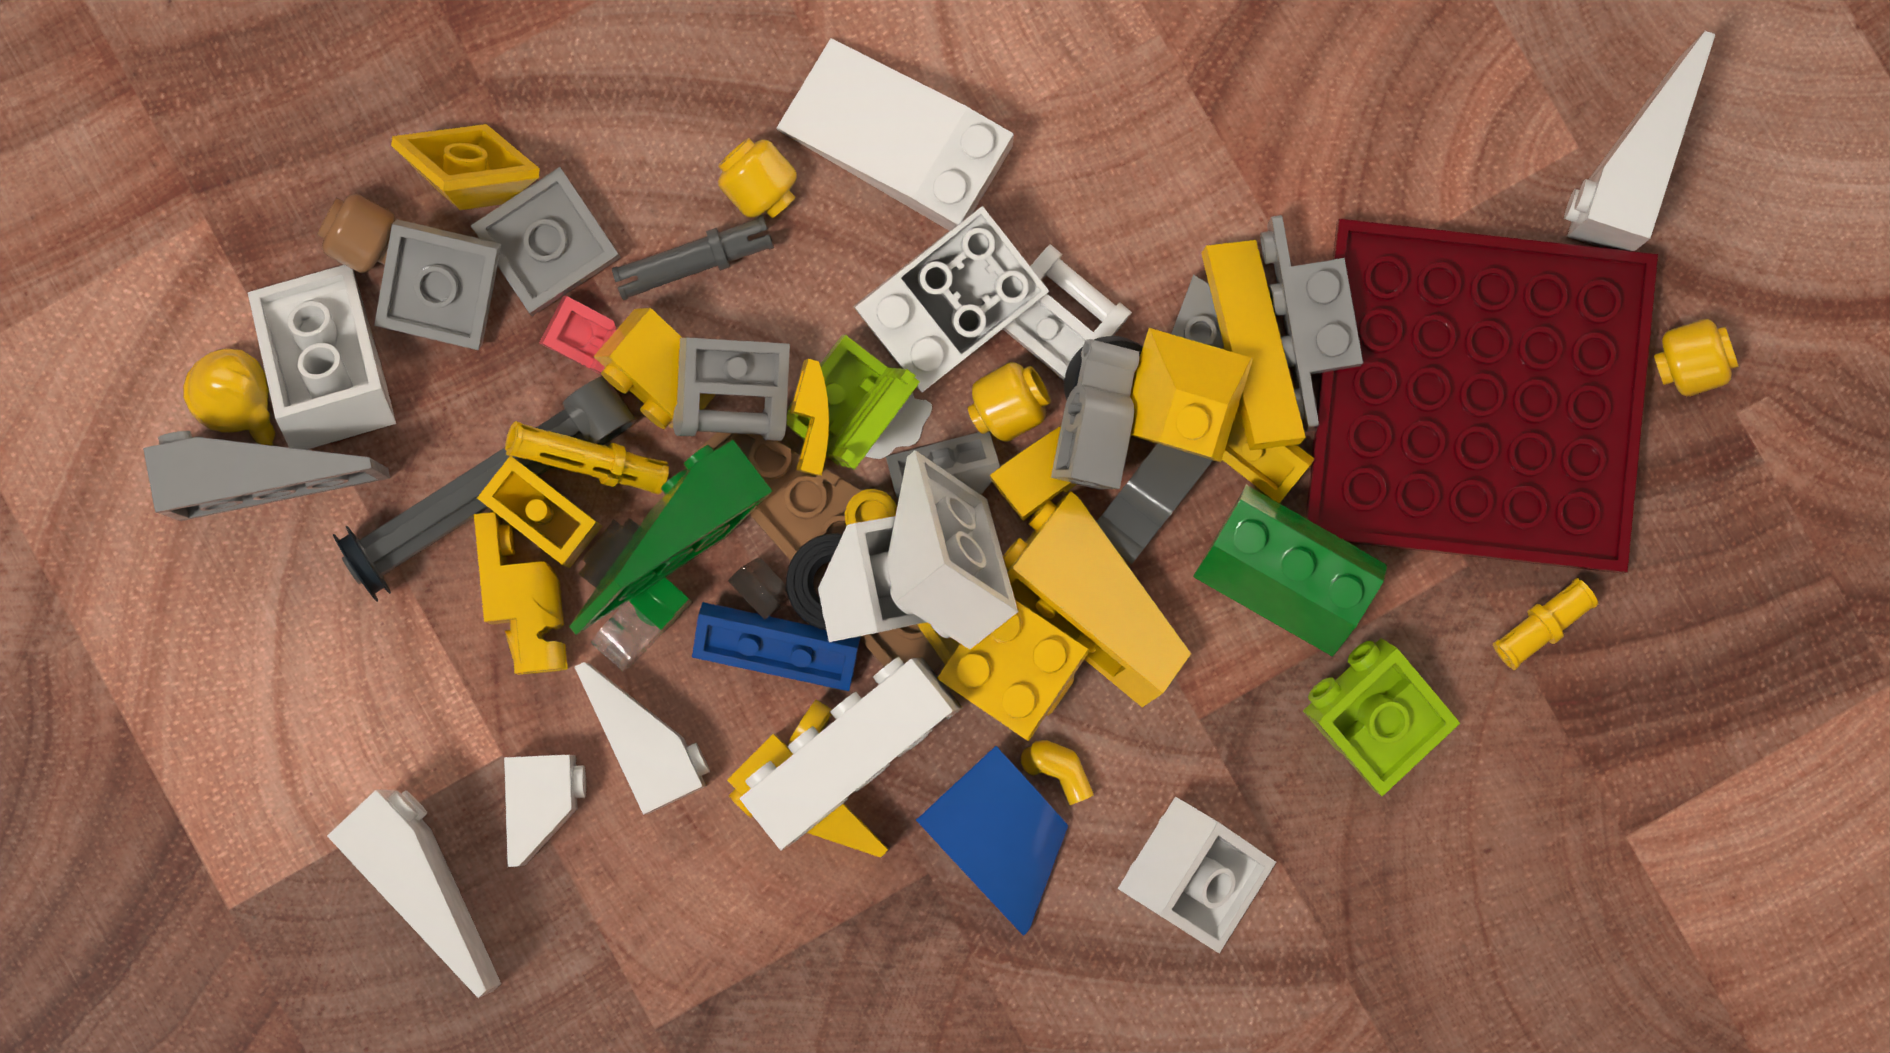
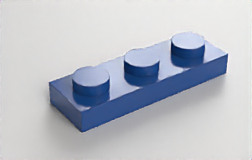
[692,602,861,691]

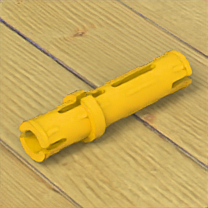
[505,421,669,495]

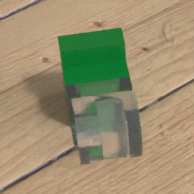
[591,577,693,672]

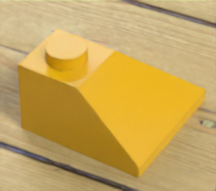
[1130,328,1253,463]

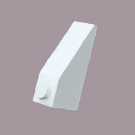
[575,662,710,815]

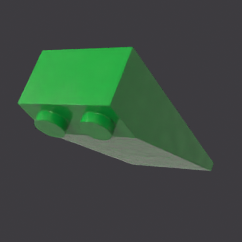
[569,440,772,635]

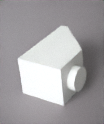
[504,755,586,867]

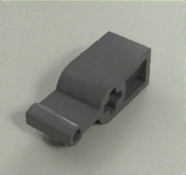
[1097,444,1213,565]

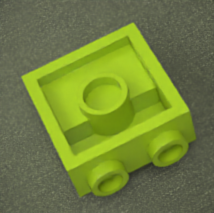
[1303,638,1460,796]

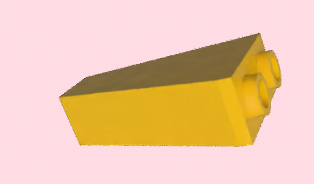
[1003,491,1191,707]

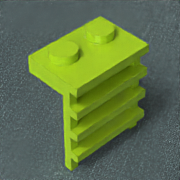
[786,335,920,470]

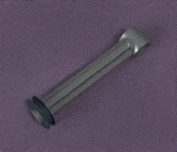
[333,376,636,602]

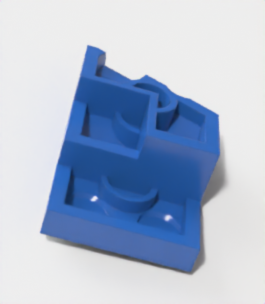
[916,746,1068,936]

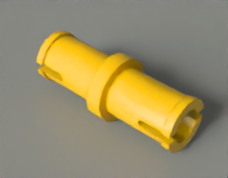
[1493,578,1599,670]

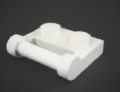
[1003,244,1132,380]

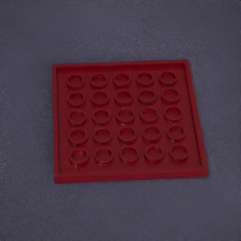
[1306,219,1658,574]

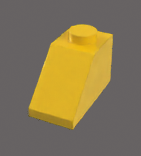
[477,456,603,568]

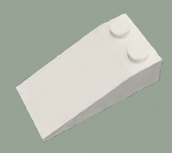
[1564,31,1716,251]
[777,38,1014,231]
[327,790,501,998]

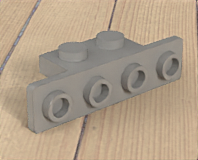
[1260,215,1363,432]

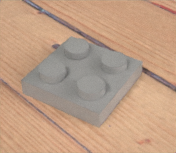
[471,167,621,316]
[374,219,501,350]

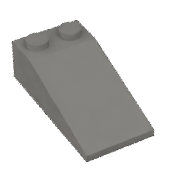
[143,431,390,521]

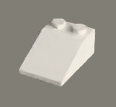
[248,265,396,450]
[886,450,1018,649]

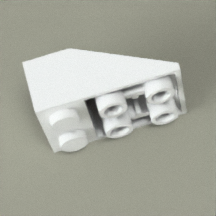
[853,206,1049,392]

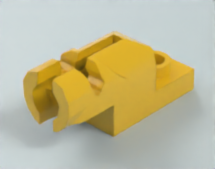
[474,512,568,675]

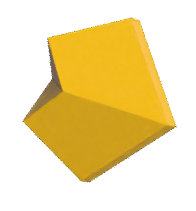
[391,124,540,210]

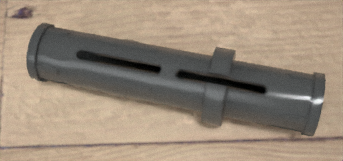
[612,215,774,301]

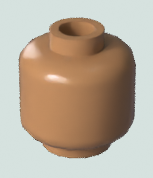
[317,193,396,273]

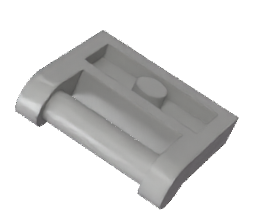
[673,337,790,441]

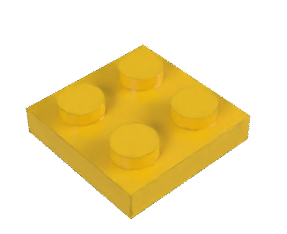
[937,600,1090,741]

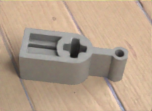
[1051,339,1139,489]

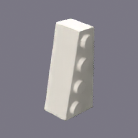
[739,657,963,851]

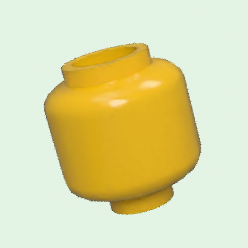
[718,138,797,218]
[1654,319,1739,397]
[967,362,1051,442]

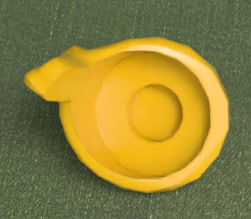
[183,348,275,446]

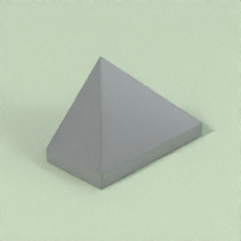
[886,432,1000,498]

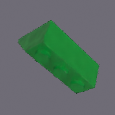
[1193,485,1387,657]

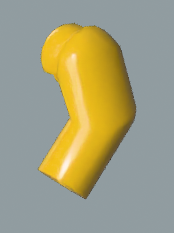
[1021,740,1094,805]

